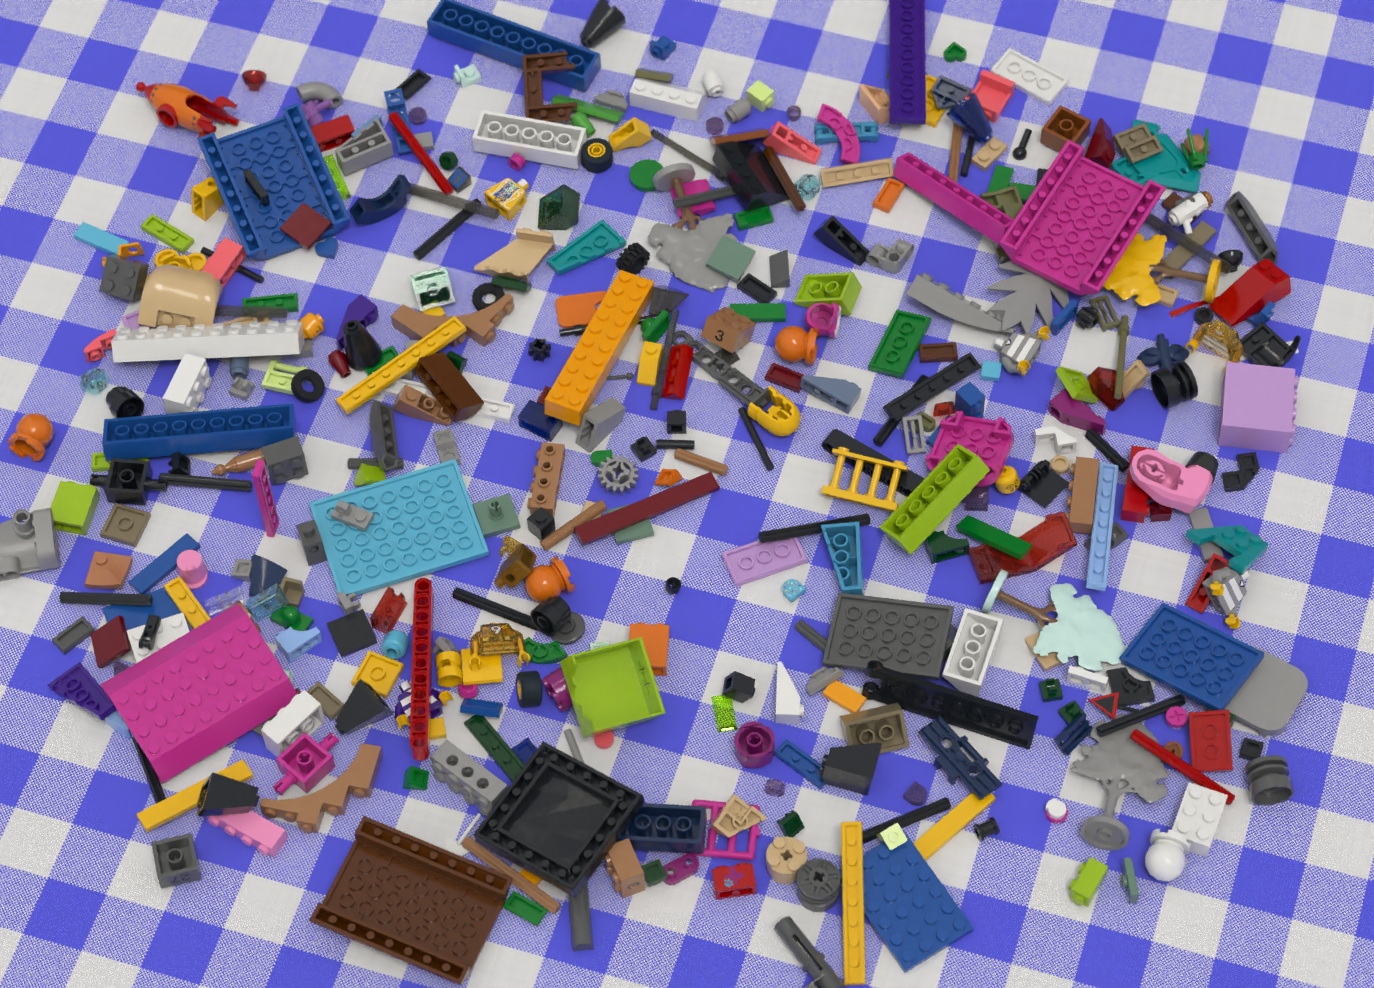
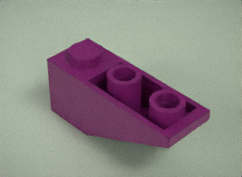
[1048,389,1106,435]

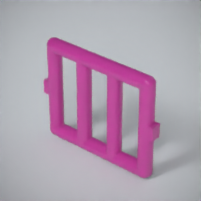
[687,799,760,861]

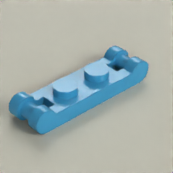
[814,122,879,145]

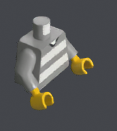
[994,326,1051,377]
[1202,567,1250,629]

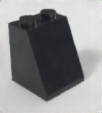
[819,743,882,796]

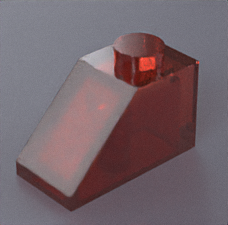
[1087,367,1125,411]

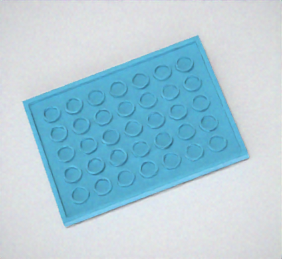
[309,459,489,596]

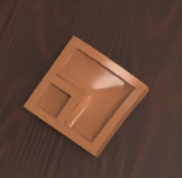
[85,551,133,589]

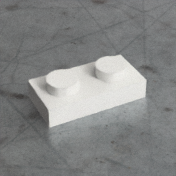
[1066,666,1108,693]

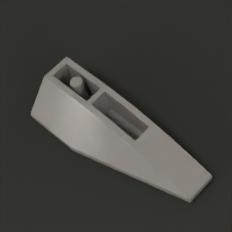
[906,273,1016,333]

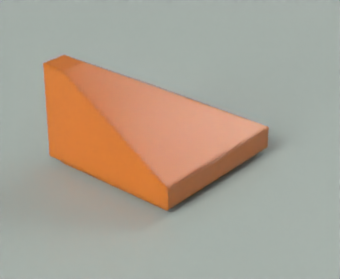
[654,469,683,486]

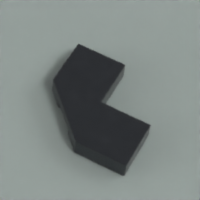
[1221,452,1260,492]

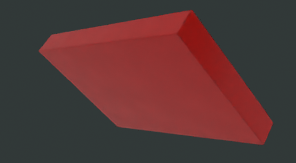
[1188,710,1233,773]

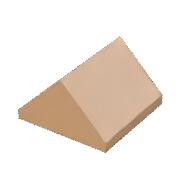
[859,84,889,126]

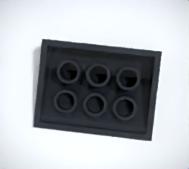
[712,141,790,211]

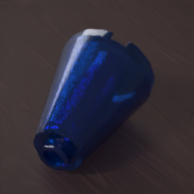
[946,92,993,144]

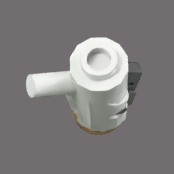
[1168,191,1213,236]

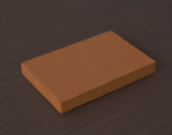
[710,128,768,145]

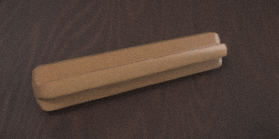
[674,448,728,476]

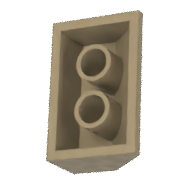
[840,703,909,754]

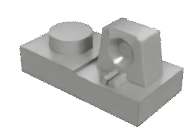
[331,500,374,532]

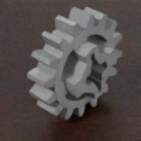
[598,454,639,495]

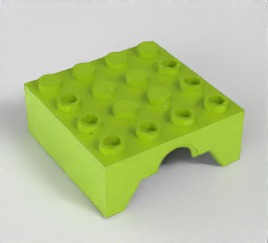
[560,637,666,738]

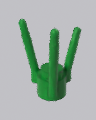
[1180,128,1209,170]

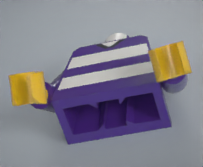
[395,681,454,730]

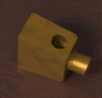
[494,543,537,589]

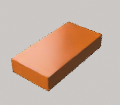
[872,177,905,214]

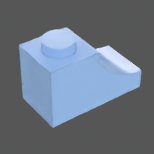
[275,627,323,663]

